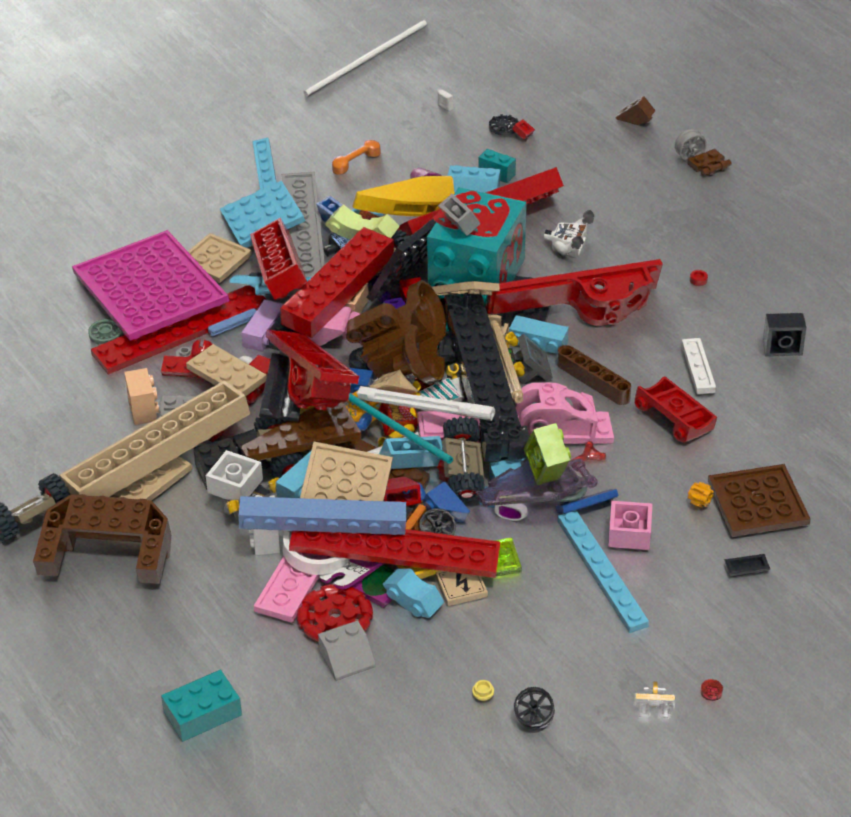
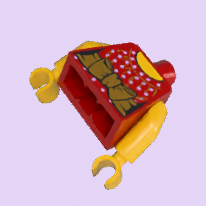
[373,403,418,447]

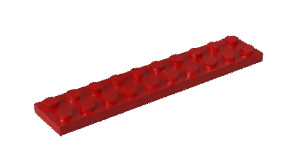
[91,285,267,375]
[289,529,500,578]

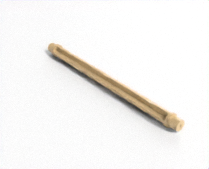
[490,320,523,403]

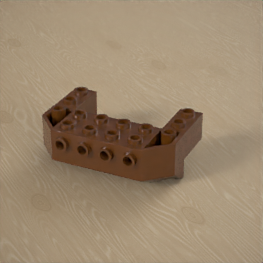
[33,494,172,584]

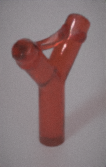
[568,441,606,469]

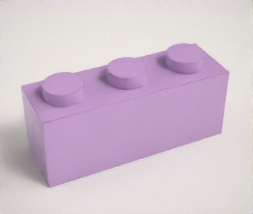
[242,300,284,352]

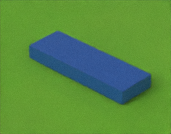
[556,489,619,513]

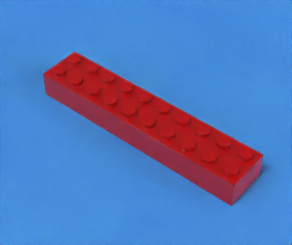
[397,167,564,237]

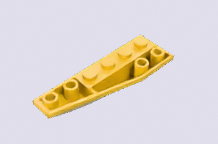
[352,176,455,217]

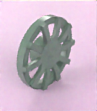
[88,319,123,345]

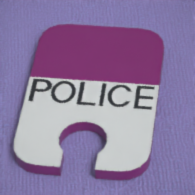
[319,559,384,589]

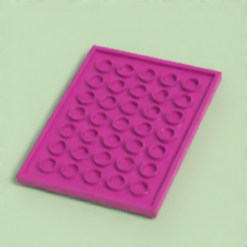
[72,230,229,340]

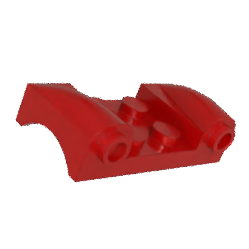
[635,376,717,443]

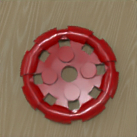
[297,584,373,642]

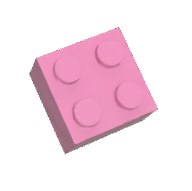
[608,501,652,550]

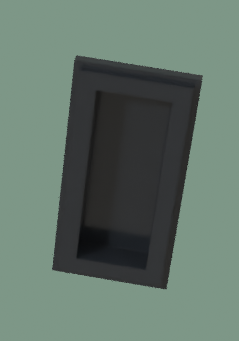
[724,554,770,577]

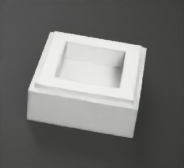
[437,89,453,111]

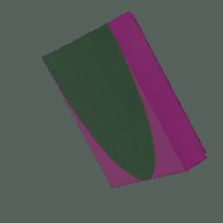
[351,565,395,608]

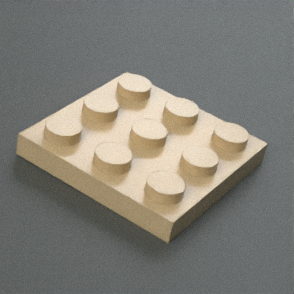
[188,233,252,283]

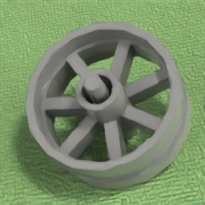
[674,129,707,161]

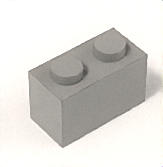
[438,194,480,236]

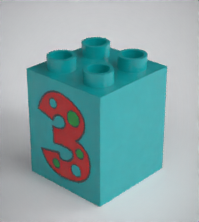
[427,187,526,307]

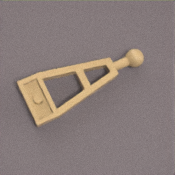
[421,281,499,296]

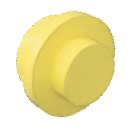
[472,680,494,701]

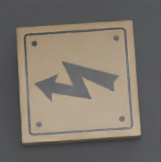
[436,571,488,606]

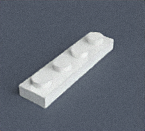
[681,338,716,394]

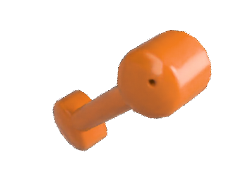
[332,140,381,175]

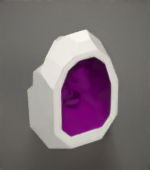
[495,492,528,521]

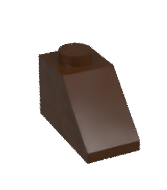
[615,96,656,125]

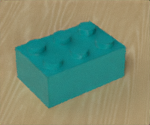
[161,669,242,742]

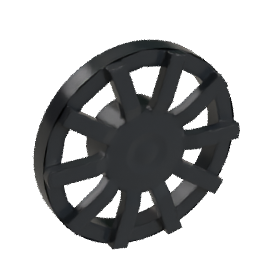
[489,114,519,136]

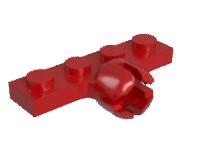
[161,339,212,378]

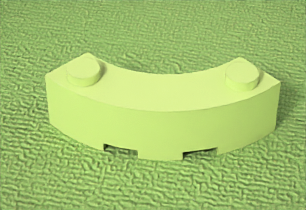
[325,204,399,240]

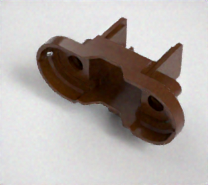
[346,280,446,384]

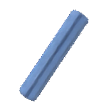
[208,308,256,336]

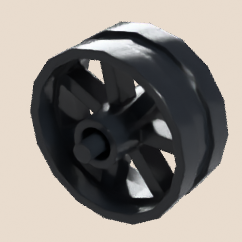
[418,508,456,535]
[514,687,555,730]

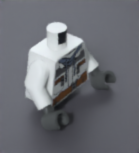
[544,210,594,258]

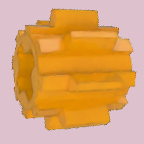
[687,482,714,507]

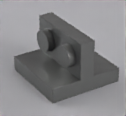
[514,334,553,384]

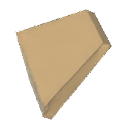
[370,370,418,394]

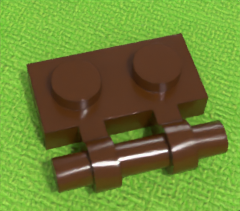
[687,149,732,176]

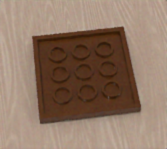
[708,464,811,537]

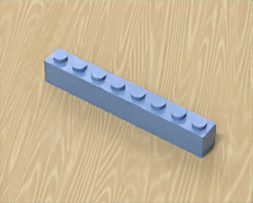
[239,496,406,535]

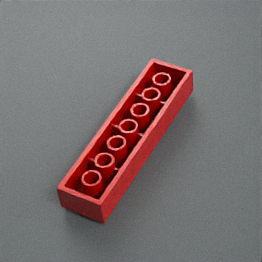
[250,217,307,300]
[280,227,394,338]

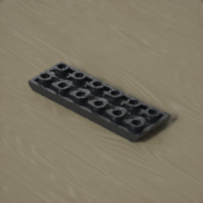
[259,353,301,421]

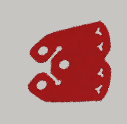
[433,191,510,237]

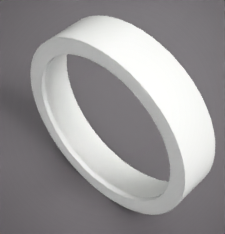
[282,530,349,575]

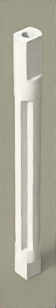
[357,386,495,421]

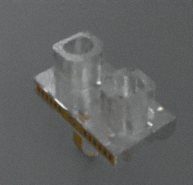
[634,681,676,718]

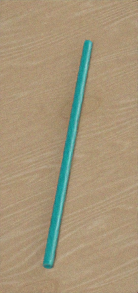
[348,393,453,464]

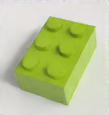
[524,423,571,485]

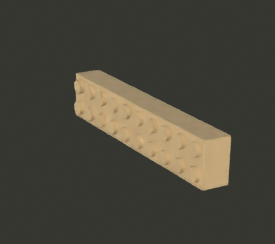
[59,381,250,497]

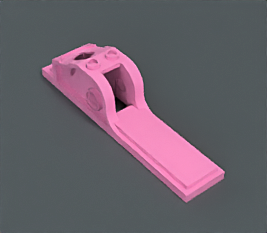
[417,382,614,444]

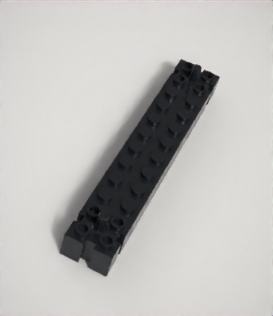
[444,292,526,462]

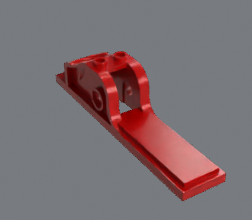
[485,259,663,326]
[266,330,359,410]

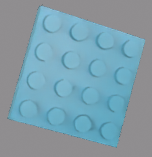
[220,181,305,248]

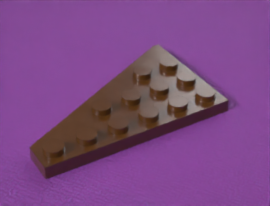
[241,402,361,461]

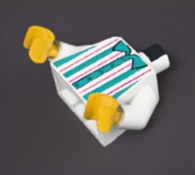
[411,363,465,411]

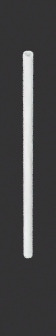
[304,20,427,97]

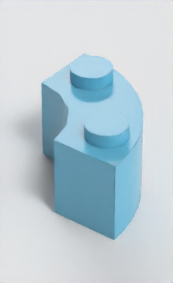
[383,569,444,618]

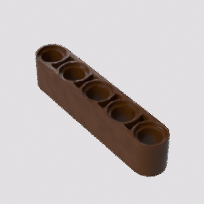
[557,345,631,405]

